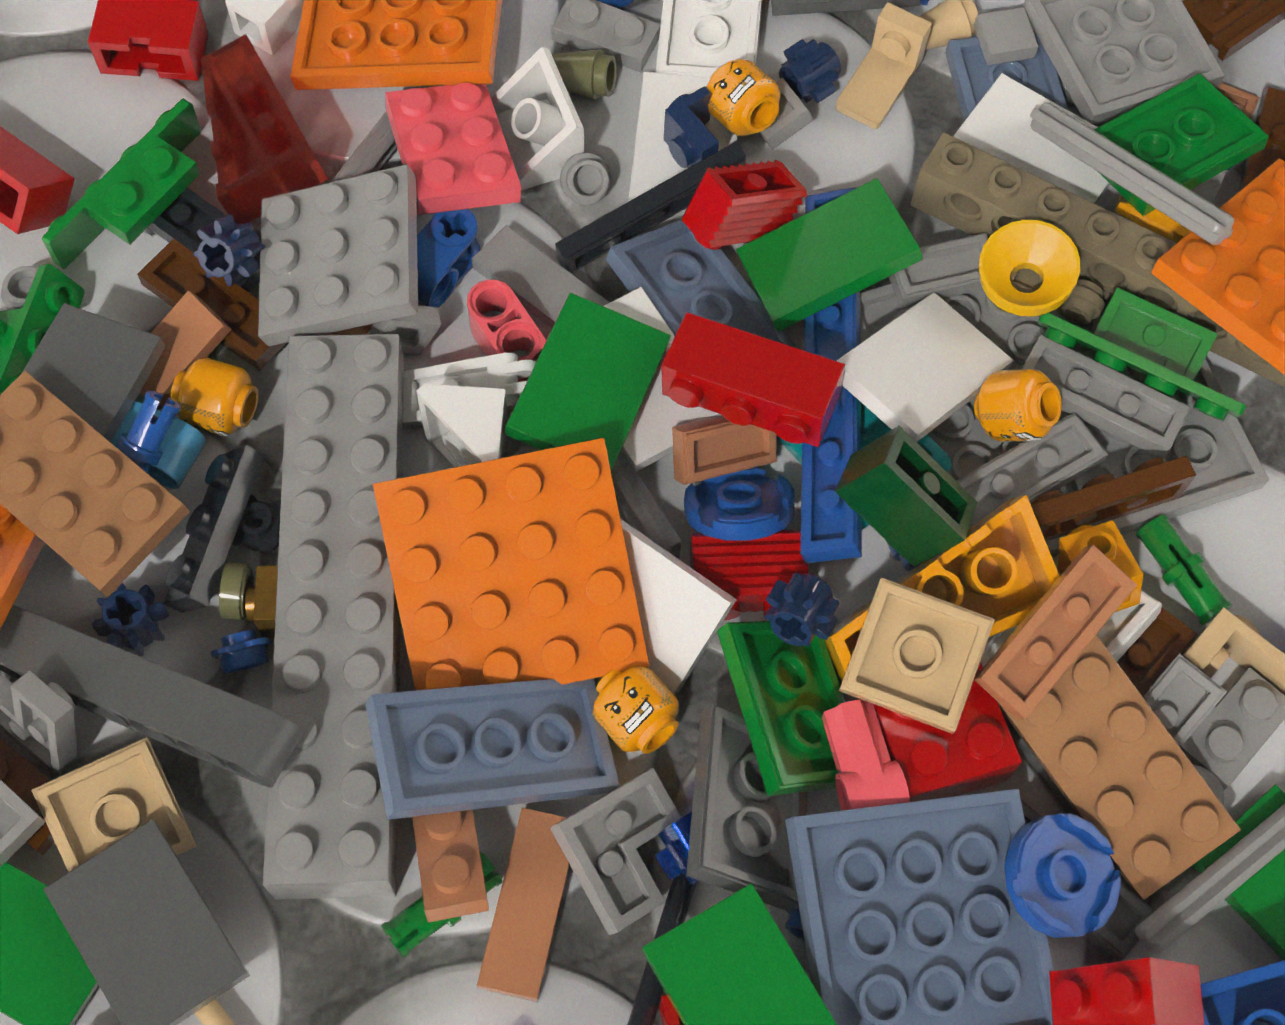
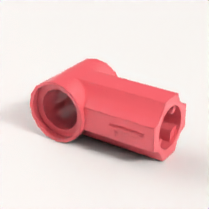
[822,699,910,811]

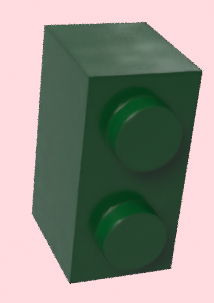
[835,425,978,567]

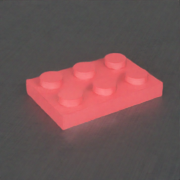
[385,83,522,215]

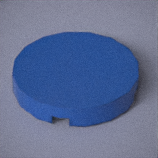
[684,467,795,541]
[1004,814,1121,938]

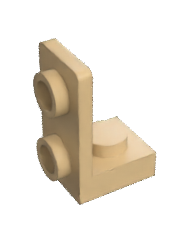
[835,2,932,129]
[1182,607,1285,695]

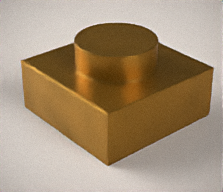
[245,566,278,639]

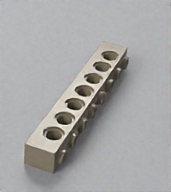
[910,132,1285,387]

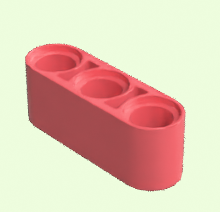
[467,280,547,382]

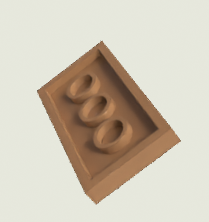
[0,371,190,597]
[997,635,1241,900]

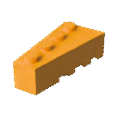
[824,495,1060,683]

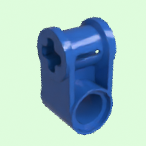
[417,209,480,308]

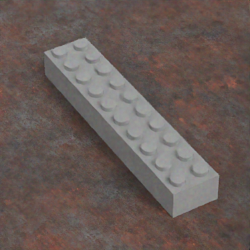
[263,334,405,900]

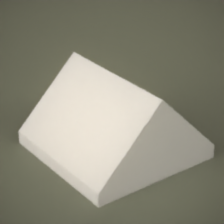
[491,47,584,190]
[416,384,510,468]

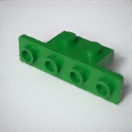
[42,98,201,269]
[0,264,85,394]
[1038,287,1247,422]

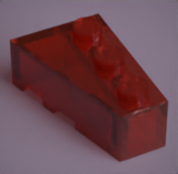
[201,34,328,224]

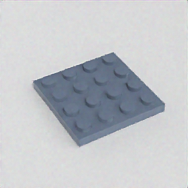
[785,789,1054,1025]

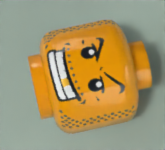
[706,58,780,136]
[171,358,259,436]
[974,369,1062,441]
[592,666,679,754]

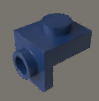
[663,86,719,168]

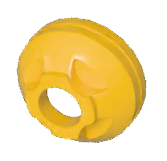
[979,220,1080,317]

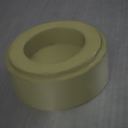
[219,562,254,620]

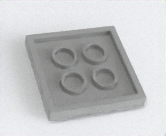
[1023,0,1226,125]
[258,164,418,346]

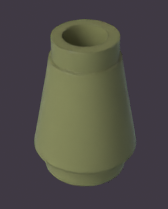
[551,49,617,100]

